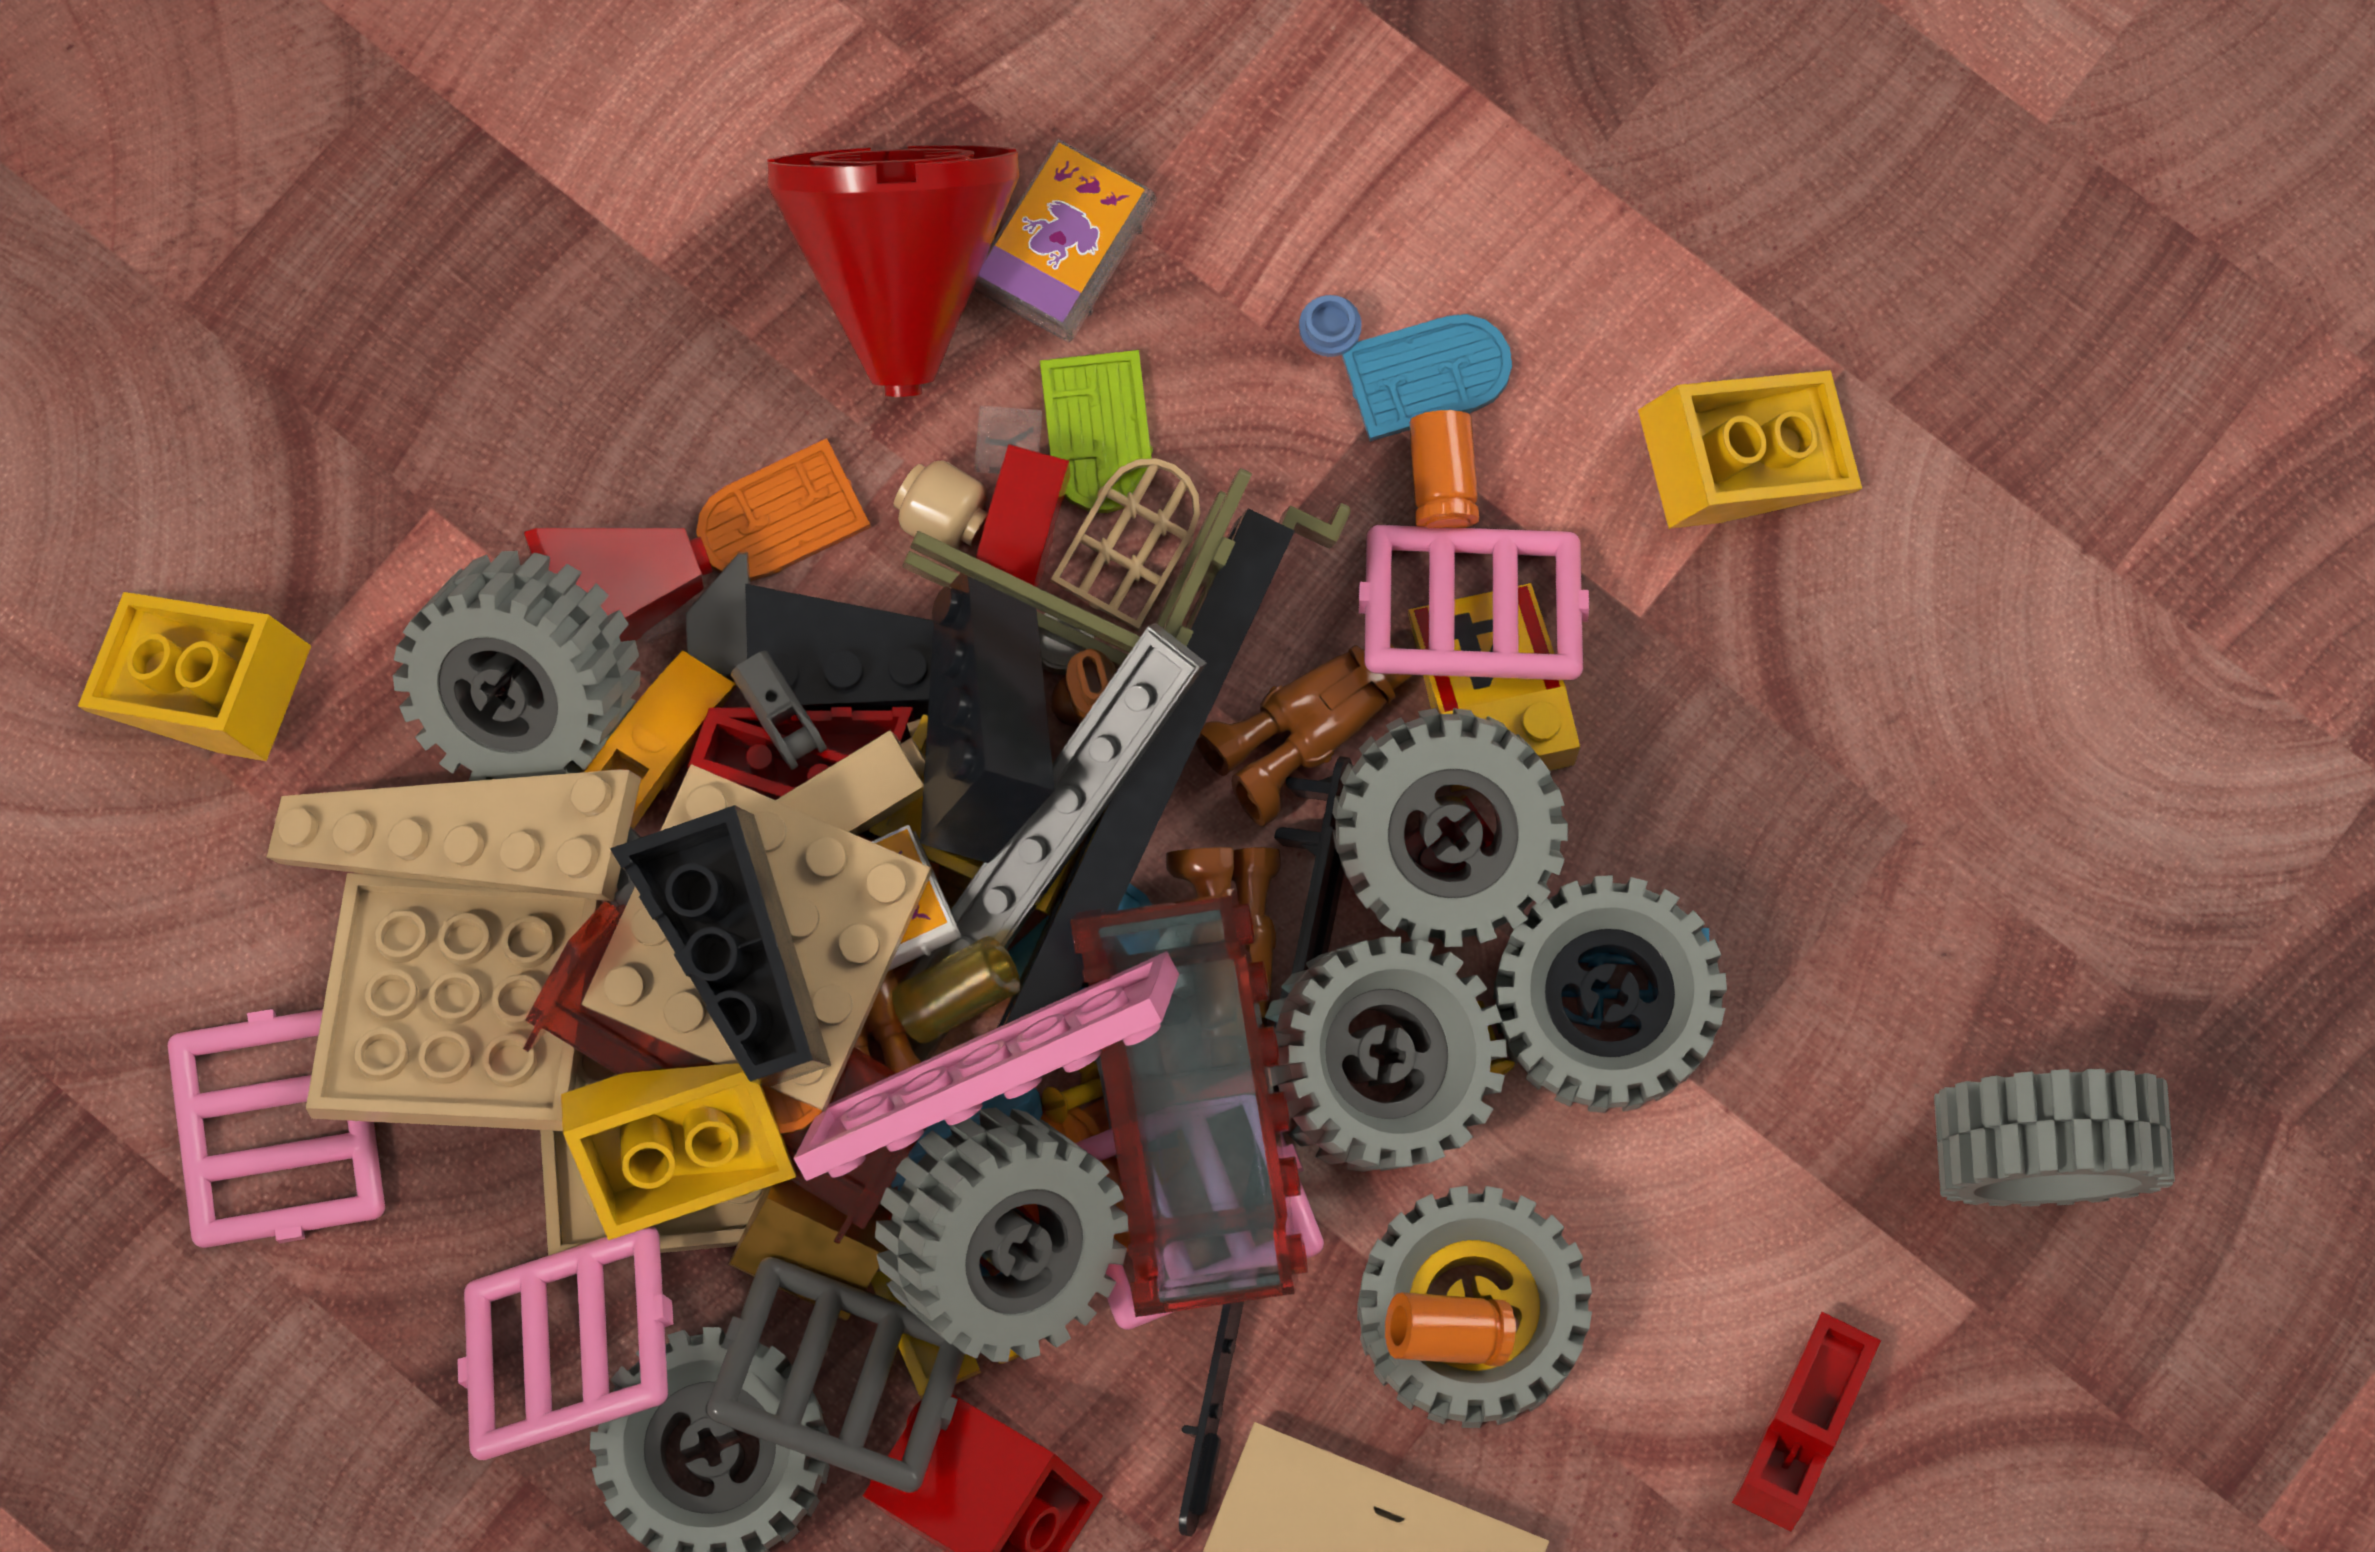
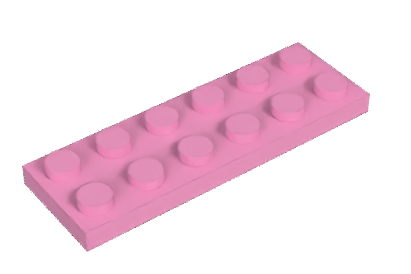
[794,951,1179,1181]

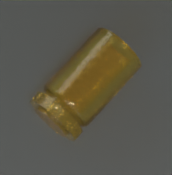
[892,936,1020,1044]

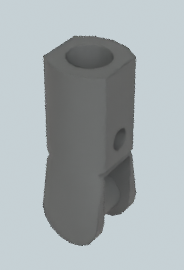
[731,651,827,770]

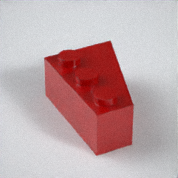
[687,707,915,839]

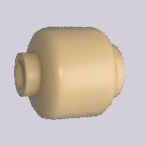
[893,460,988,549]

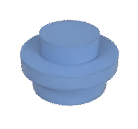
[1299,295,1361,357]

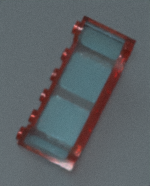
[1070,888,1308,1317]

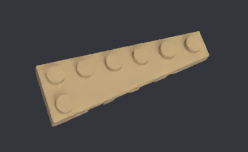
[267,769,641,901]

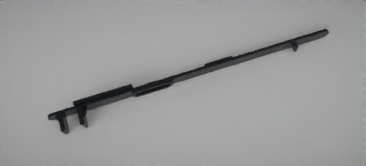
[1179,756,1352,1537]

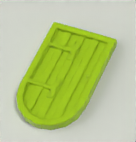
[1040,350,1153,513]

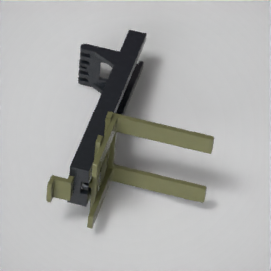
[902,468,1351,1028]

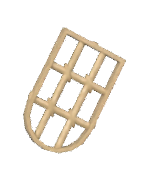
[1050,458,1200,631]

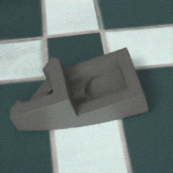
[686,552,750,676]

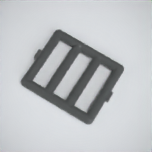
[707,1257,965,1493]

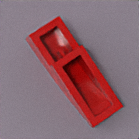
[976,444,1070,588]
[1732,1312,1881,1532]

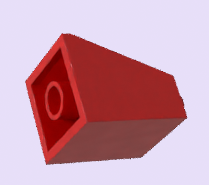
[862,1394,1103,1552]

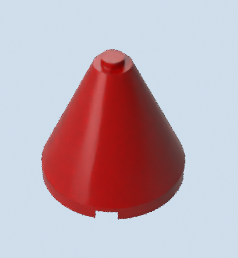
[767,145,1020,397]

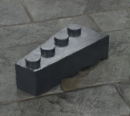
[920,572,1055,863]
[745,584,934,719]
[610,805,831,1087]

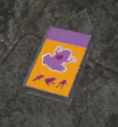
[974,139,1157,342]

